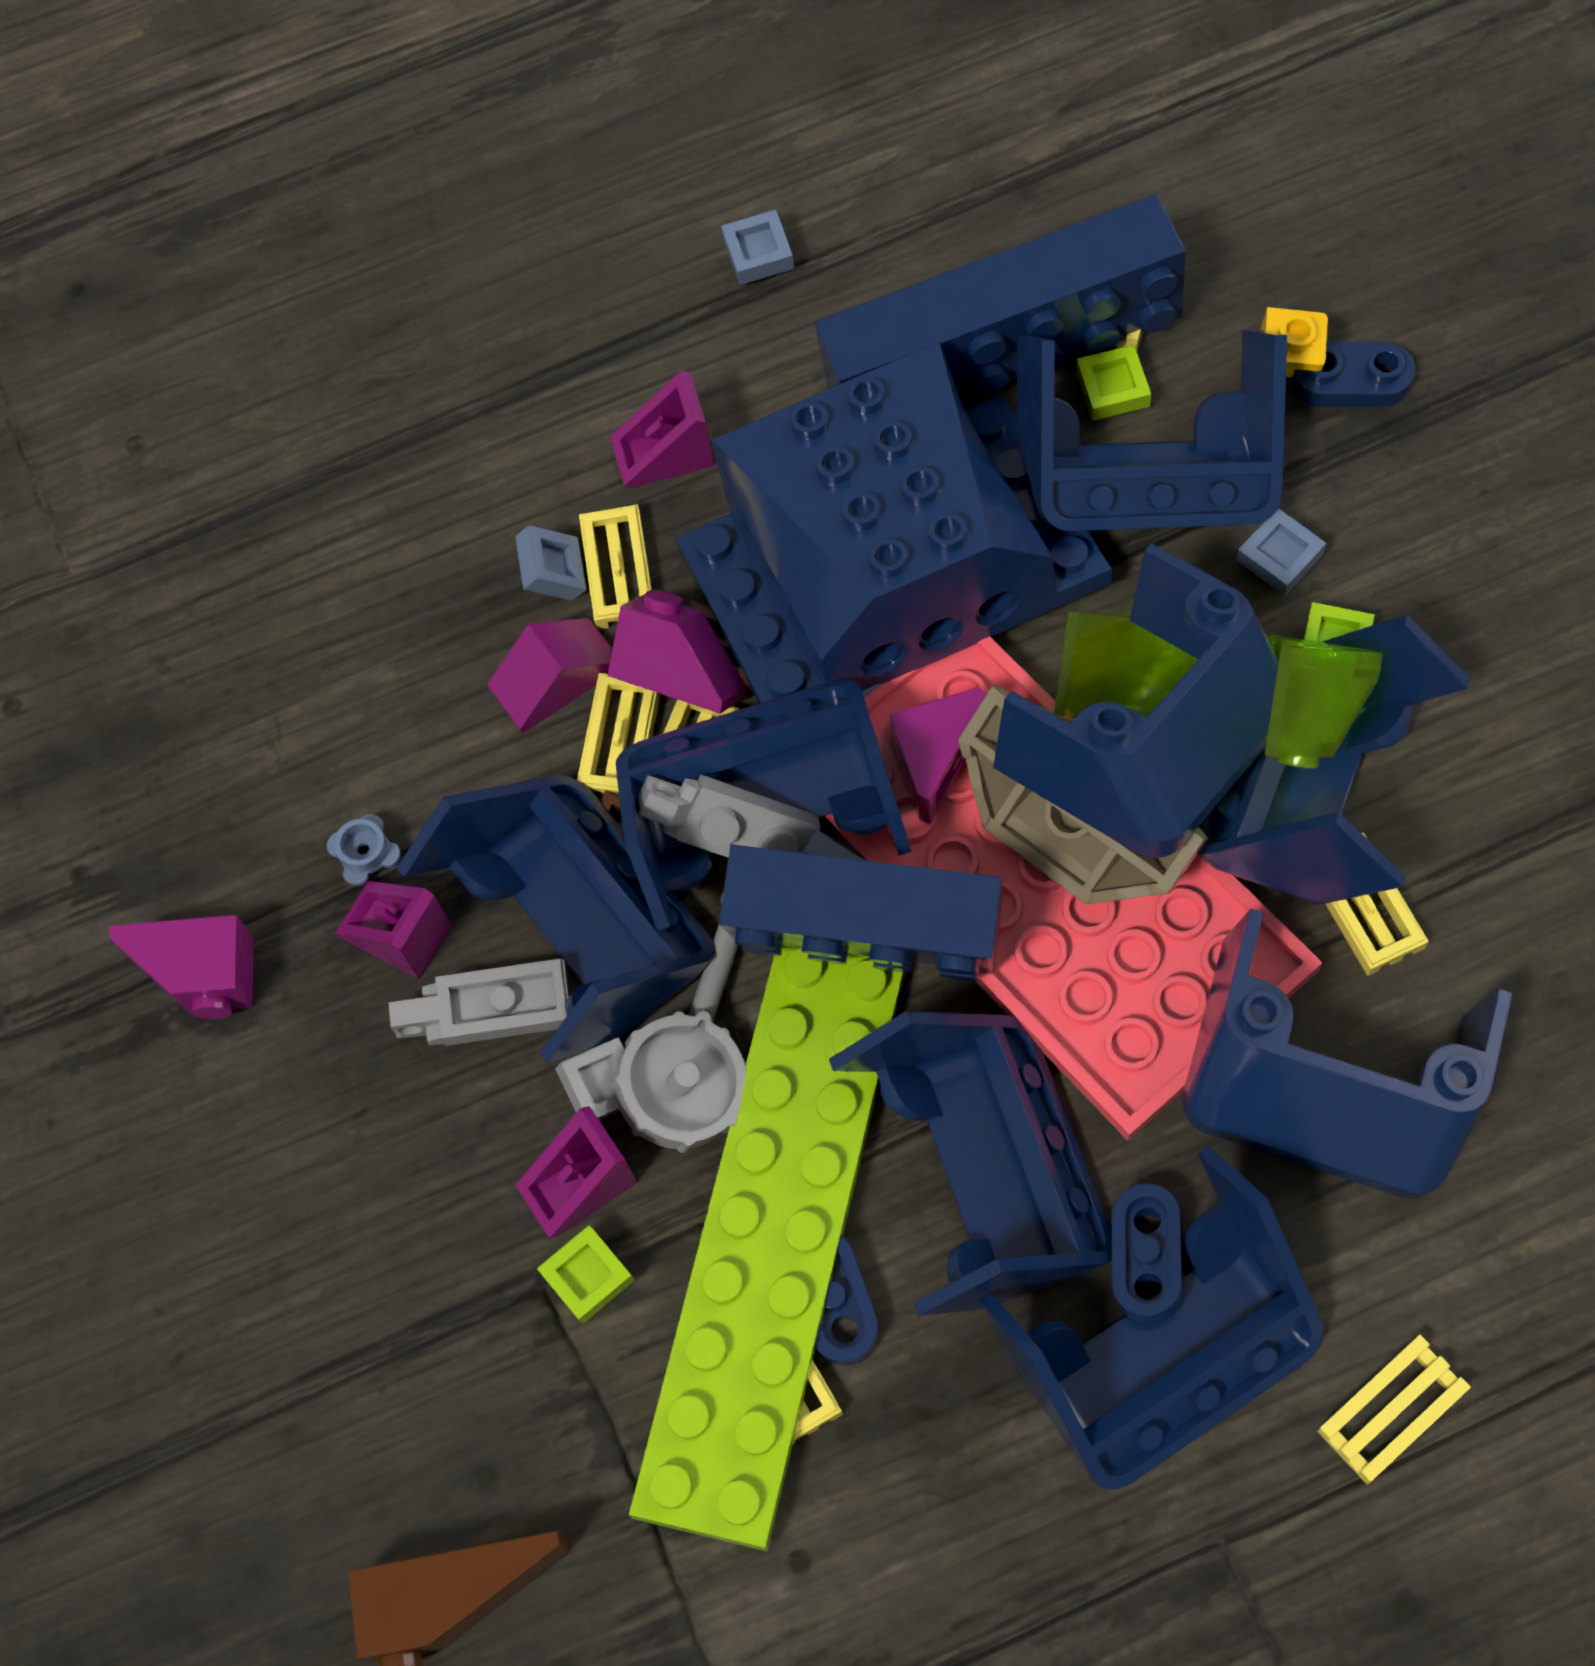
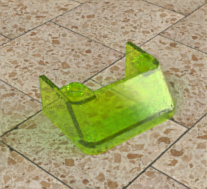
[1054,611,1383,768]

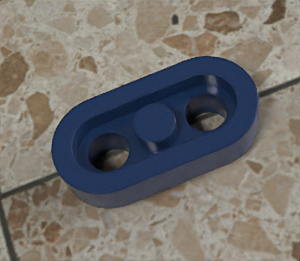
[1290,342,1415,407]
[1112,1183,1184,1324]
[815,1235,880,1366]

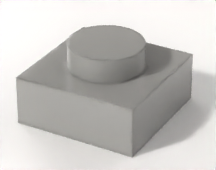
[555,1037,624,1121]

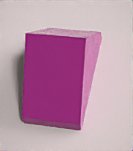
[610,370,714,488]
[487,618,612,734]
[889,688,987,825]
[335,881,452,979]
[515,1106,637,1239]

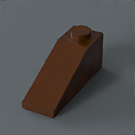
[348,1531,570,1666]

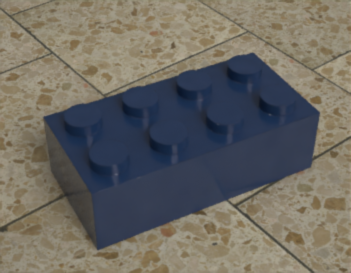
[719,844,1003,981]

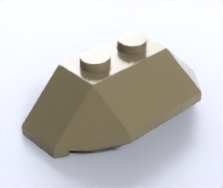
[958,686,1208,904]

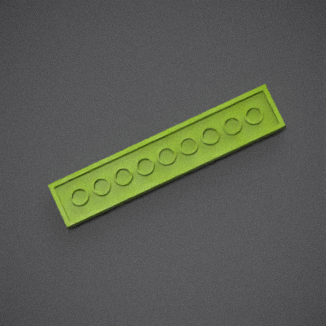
[629,946,906,1551]

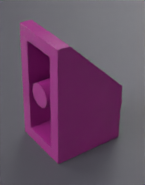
[608,590,746,714]
[109,915,253,1019]

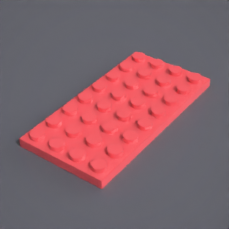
[819,637,1322,1141]

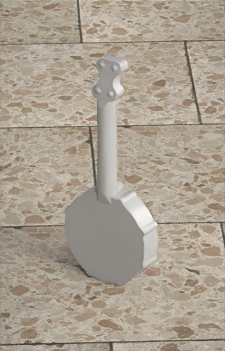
[610,892,746,1153]

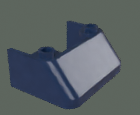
[1017,330,1287,531]
[993,543,1294,858]
[1197,614,1470,904]
[616,680,912,931]
[397,775,715,1063]
[1182,909,1512,1198]
[829,1011,1112,1316]
[979,1146,1324,1489]

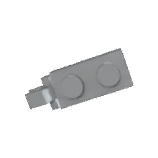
[638,775,821,857]
[388,959,570,1046]

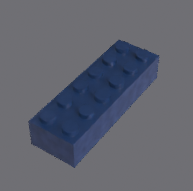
[814,194,1186,400]

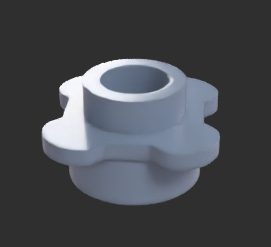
[327,814,401,886]

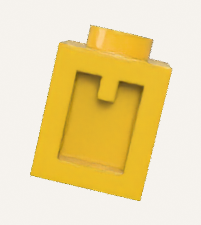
[1260,307,1328,378]

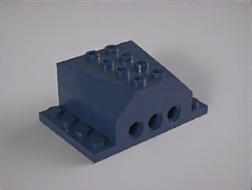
[675,342,1112,703]

